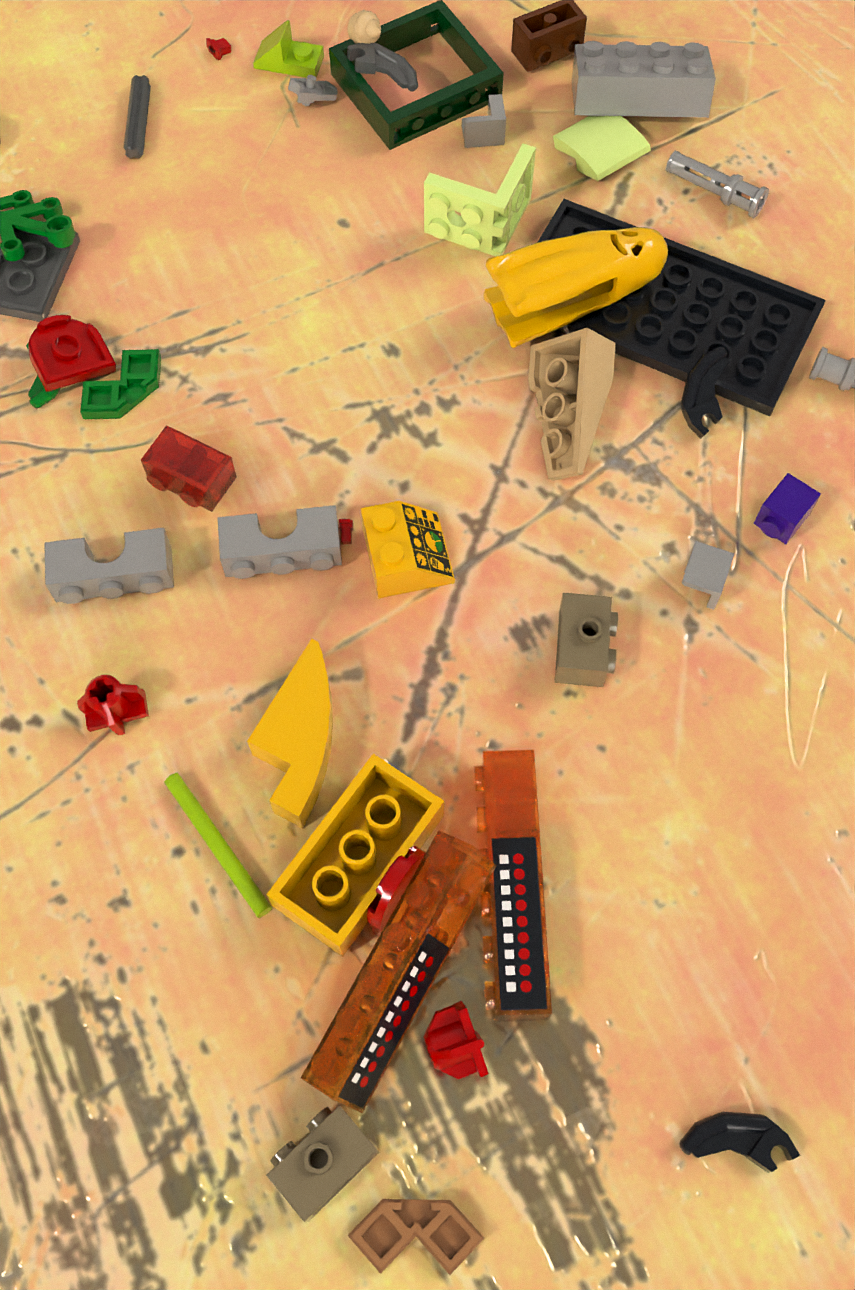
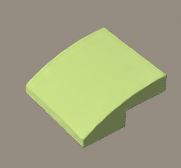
[553,116,651,181]

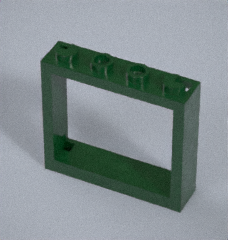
[329,0,504,150]

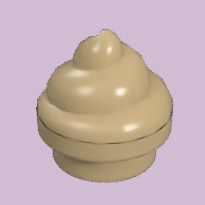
[347,10,381,44]

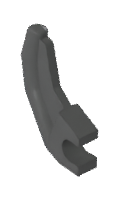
[347,43,418,92]

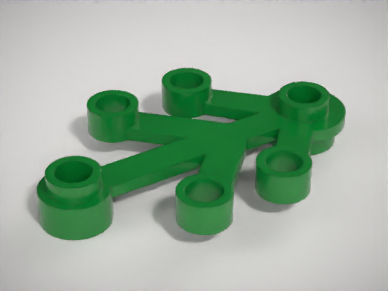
[0,190,76,261]

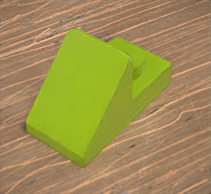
[253,20,324,78]

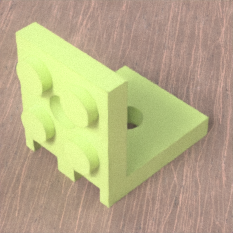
[424,144,536,256]

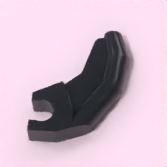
[680,347,728,439]
[679,1112,800,1173]

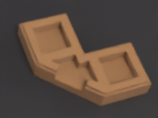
[348,1199,484,1275]

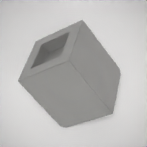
[462,94,506,148]
[682,541,734,610]

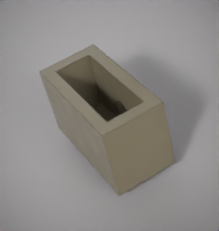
[555,593,618,687]
[266,1105,379,1222]

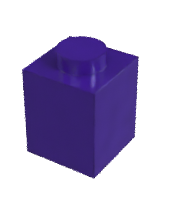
[754,473,821,544]

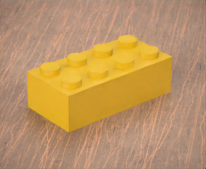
[266,753,444,957]

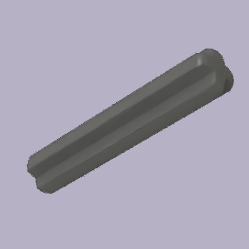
[123,75,151,159]

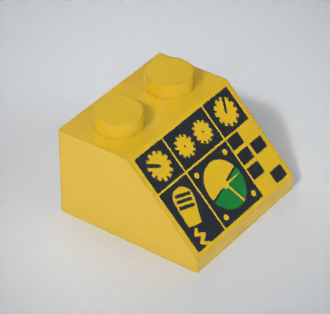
[360,501,455,599]

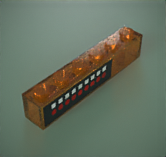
[474,750,552,1022]
[301,830,497,1113]

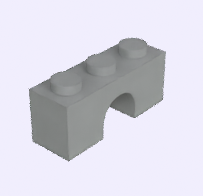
[217,505,342,579]
[44,528,174,604]

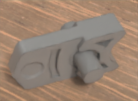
[288,75,338,106]

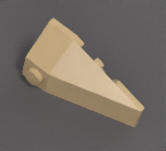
[528,328,616,481]

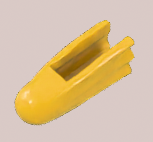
[483,227,668,348]

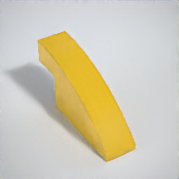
[247,638,333,828]

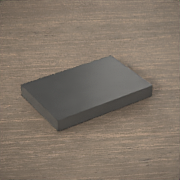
[0,228,80,322]

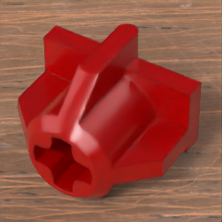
[77,675,149,735]
[423,1001,489,1079]

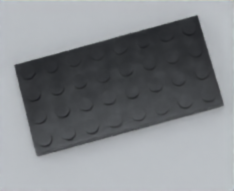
[538,199,826,416]

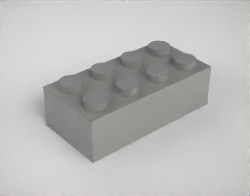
[572,41,716,118]

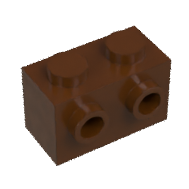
[511,0,587,72]

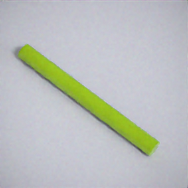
[164,773,272,918]

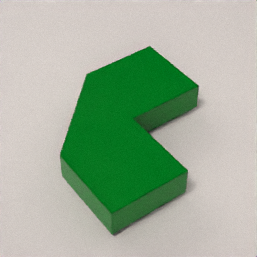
[80,349,161,419]

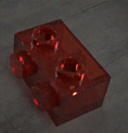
[141,425,237,512]

